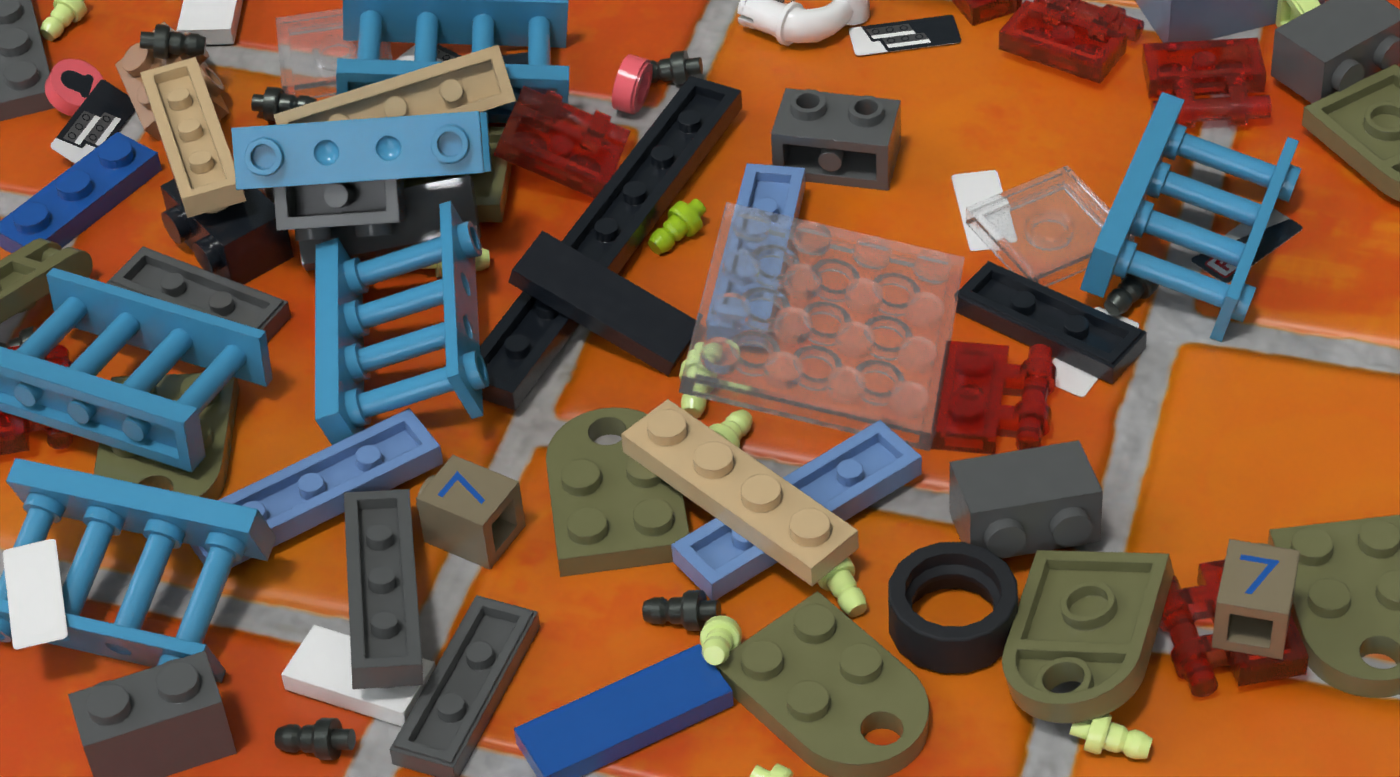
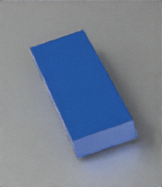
[514,644,734,777]

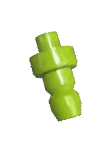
[648,199,706,255]

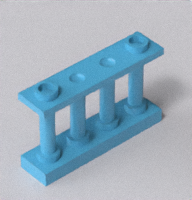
[336,0,569,125]
[1080,92,1302,342]
[231,111,492,190]
[315,200,489,445]
[0,268,273,472]
[0,458,276,683]

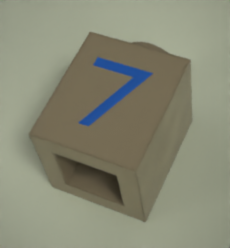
[416,455,526,569]
[1212,539,1300,660]

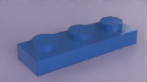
[0,132,162,254]

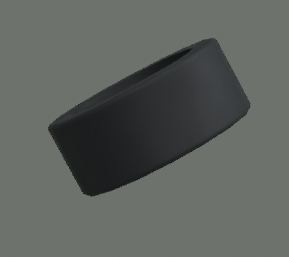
[888,542,1018,673]

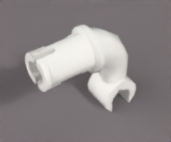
[737,0,870,46]

